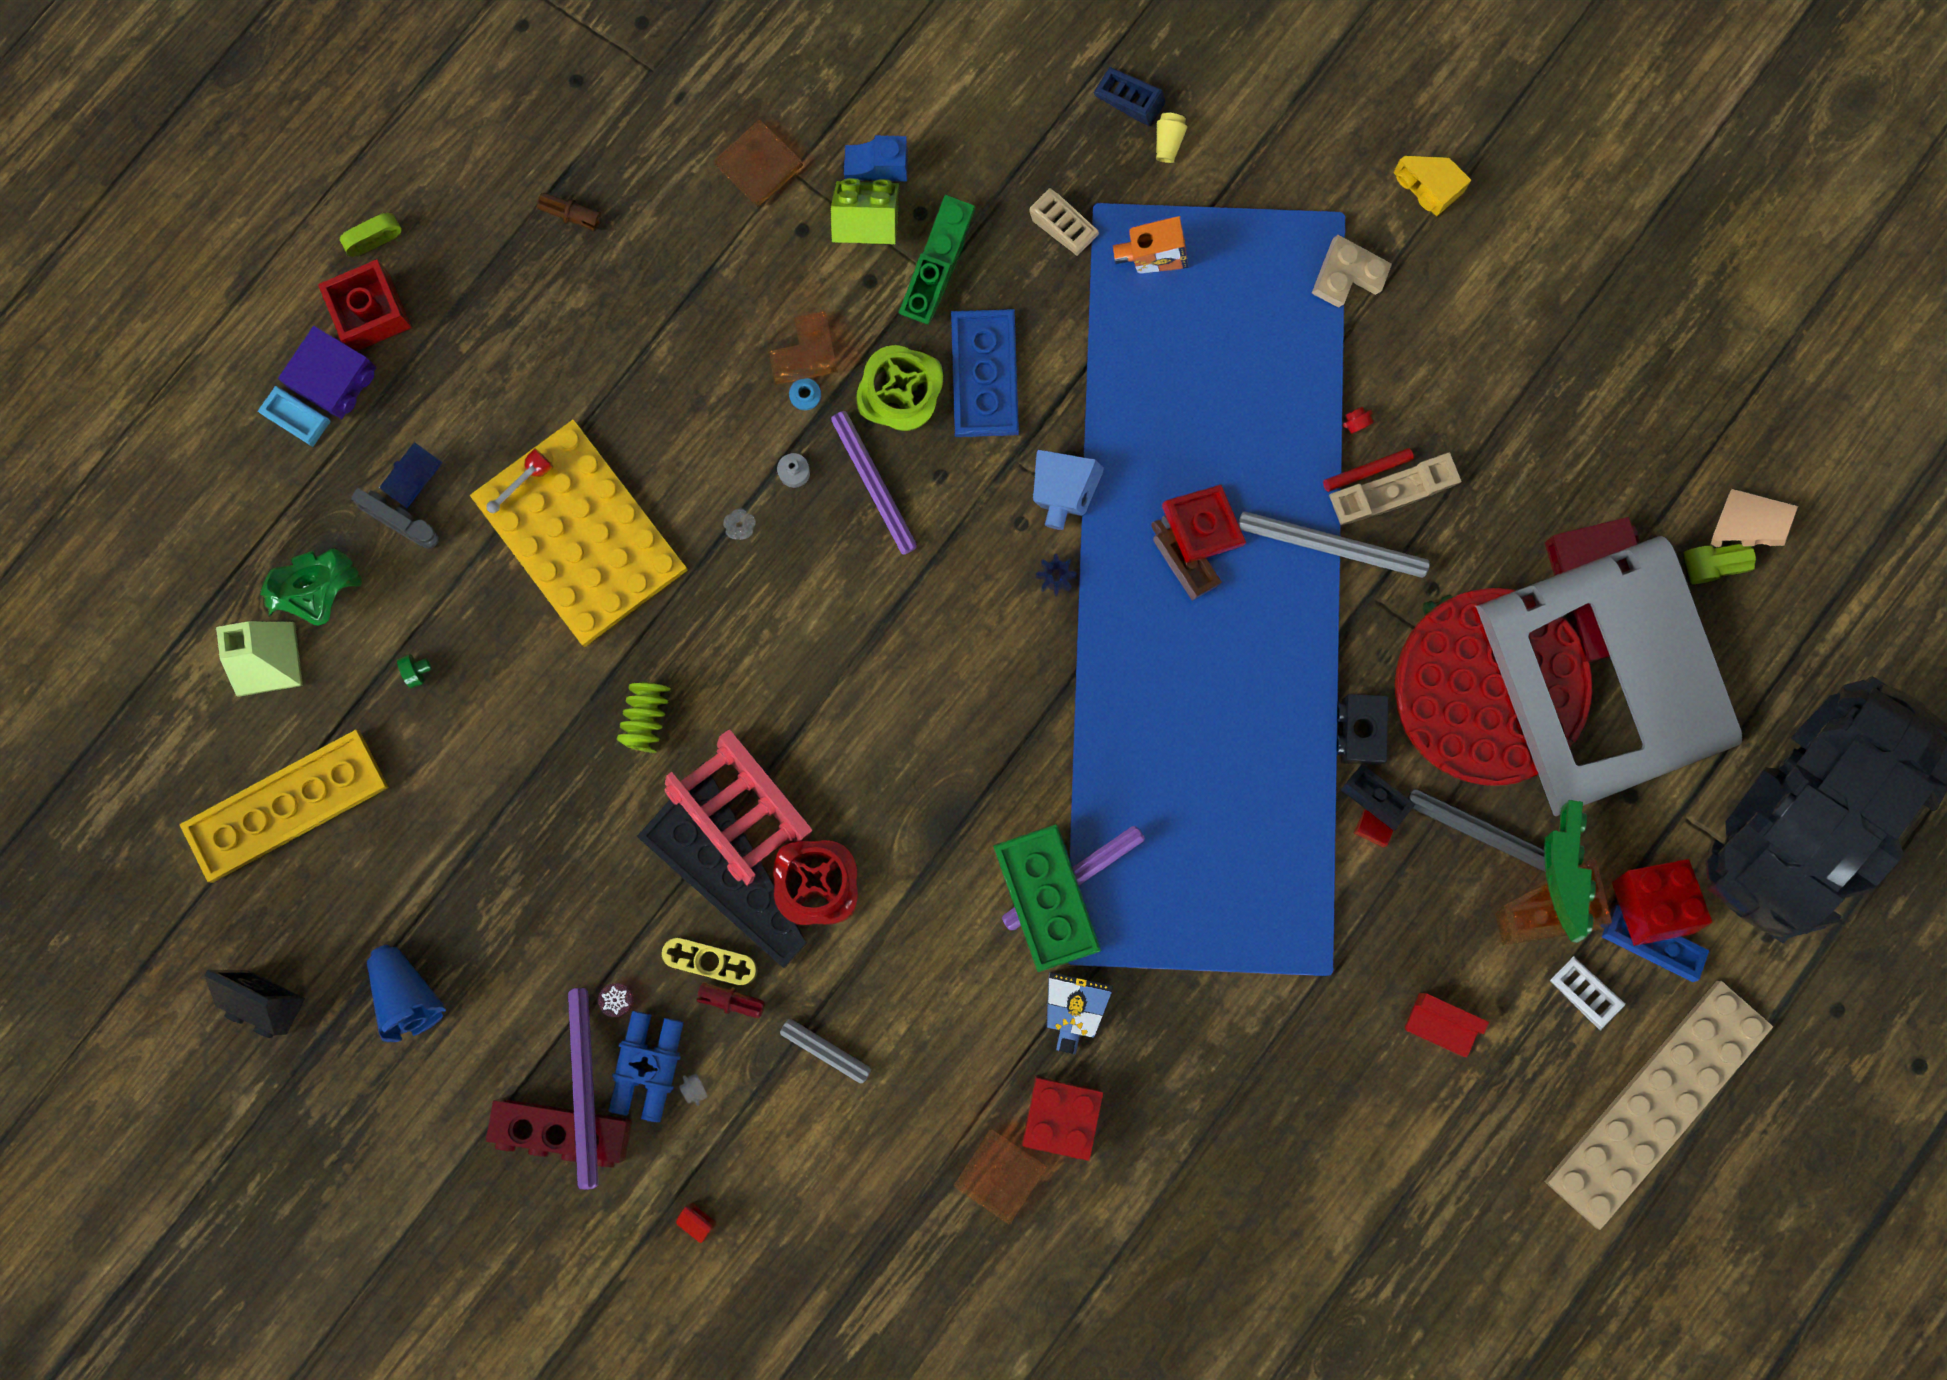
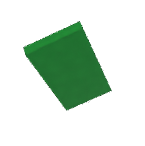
[993,823,1101,972]

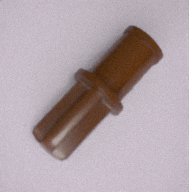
[537,193,602,231]

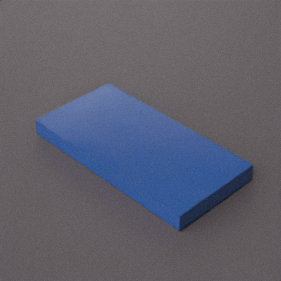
[951,309,1019,437]

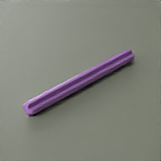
[568,988,599,1190]

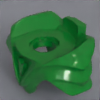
[260,549,362,626]

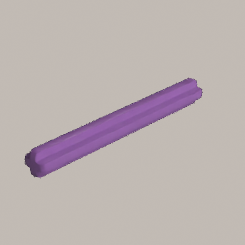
[831,411,917,555]
[1002,826,1145,930]

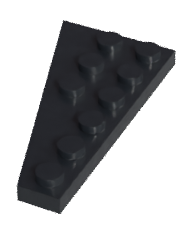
[637,762,807,968]

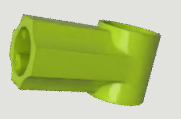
[1683,544,1756,585]

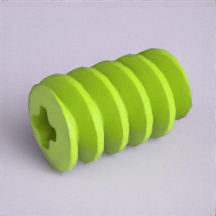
[617,682,671,753]

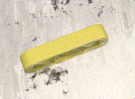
[662,938,758,985]

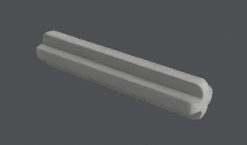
[780,1019,871,1083]

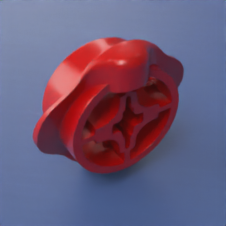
[773,840,858,925]

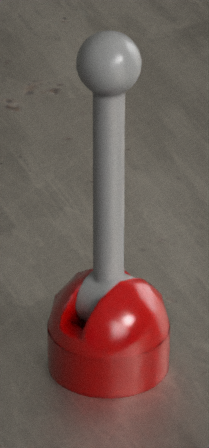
[486,448,553,513]

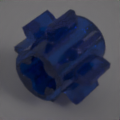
[1036,554,1077,597]

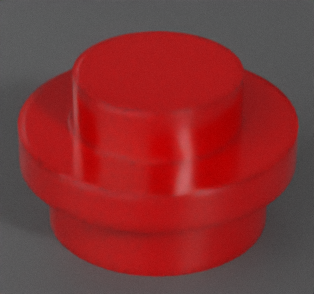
[1342,406,1374,434]

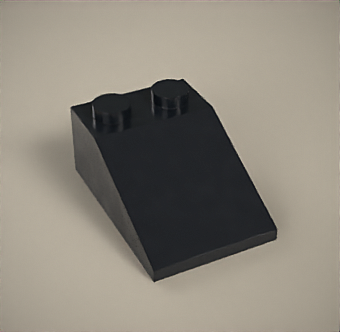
[205,970,305,1038]

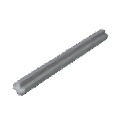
[1238,512,1430,578]

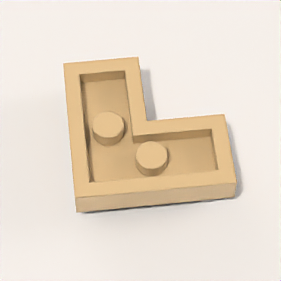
[1312,235,1392,308]

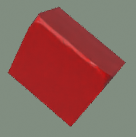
[1353,809,1393,848]
[676,1203,716,1243]

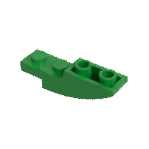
[899,195,975,325]
[1544,800,1596,943]

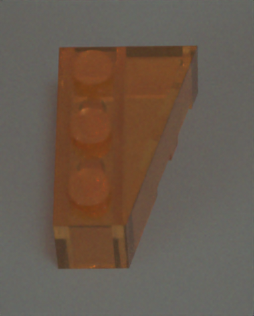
[1495,857,1612,946]

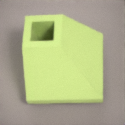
[216,621,303,697]

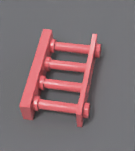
[664,729,813,886]

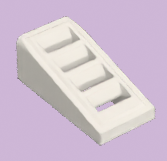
[1550,956,1626,1030]

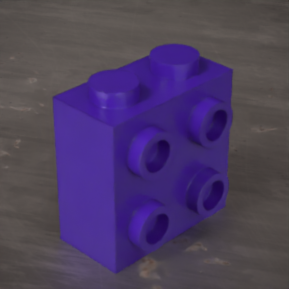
[278,326,377,420]

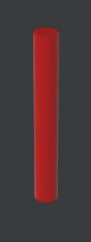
[1323,448,1414,492]

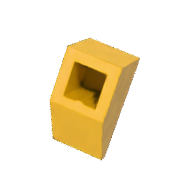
[1393,156,1471,217]

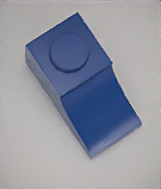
[844,135,908,182]

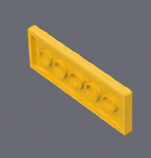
[179,730,389,883]

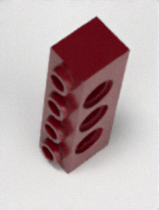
[485,1098,632,1168]

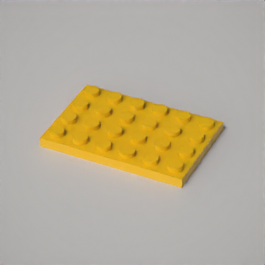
[470,419,688,647]

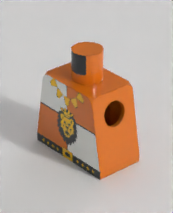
[1113,216,1189,273]

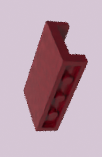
[1544,517,1639,663]

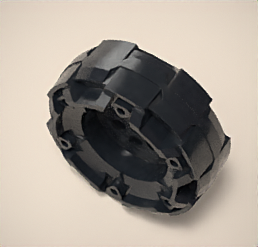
[1705,676,1947,944]

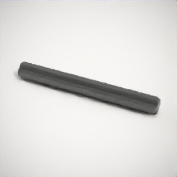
[1408,789,1546,872]

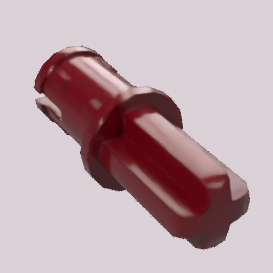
[697,982,765,1018]

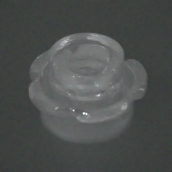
[723,509,755,540]
[679,1073,708,1106]

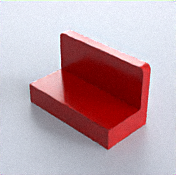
[1405,993,1489,1057]

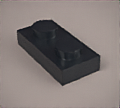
[1341,764,1415,831]

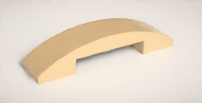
[1329,452,1462,525]

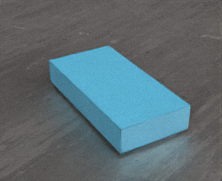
[257,386,331,447]

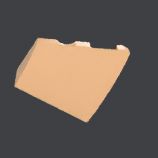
[1710,489,1798,547]

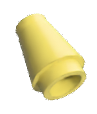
[1156,113,1187,163]

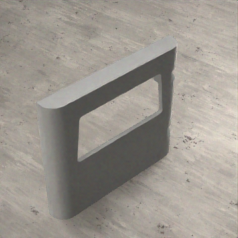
[1476,536,1742,816]

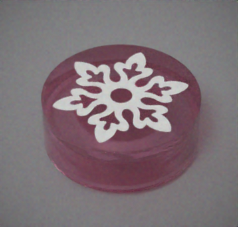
[598,983,634,1017]

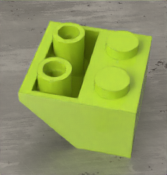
[831,178,899,244]

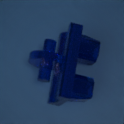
[379,442,442,508]

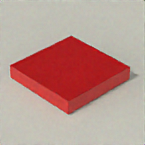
[1162,485,1246,563]

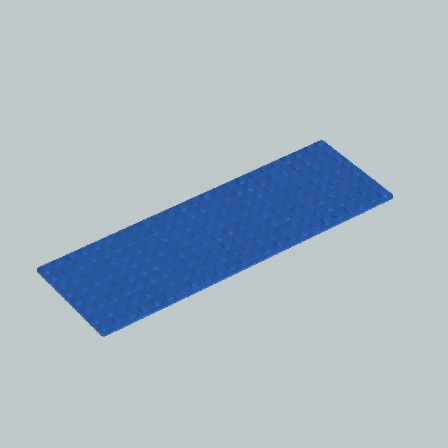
[1068,203,1345,976]

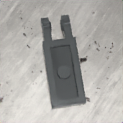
[351,488,439,549]

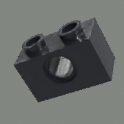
[1337,694,1388,765]

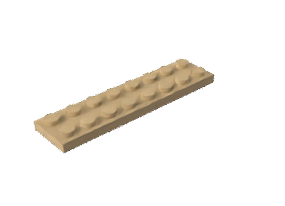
[1544,981,1773,1230]

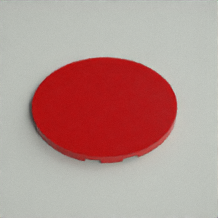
[1395,588,1592,786]

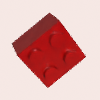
[318,259,412,351]
[1612,859,1713,946]
[1022,1076,1103,1161]

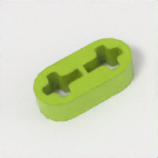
[340,213,402,257]

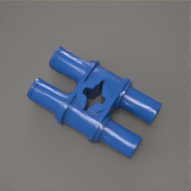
[608,1011,684,1122]

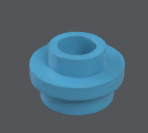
[789,378,821,410]

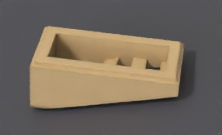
[1029,188,1099,256]

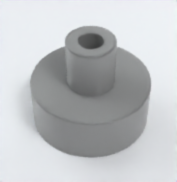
[777,453,810,488]

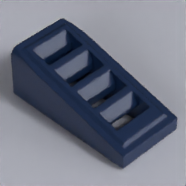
[1093,67,1165,126]

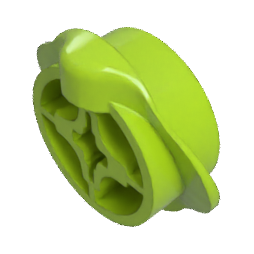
[857,345,943,431]

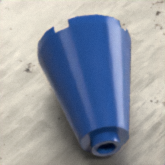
[367,945,446,1043]

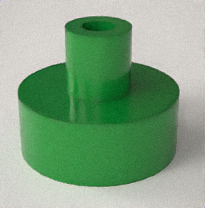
[397,654,432,689]

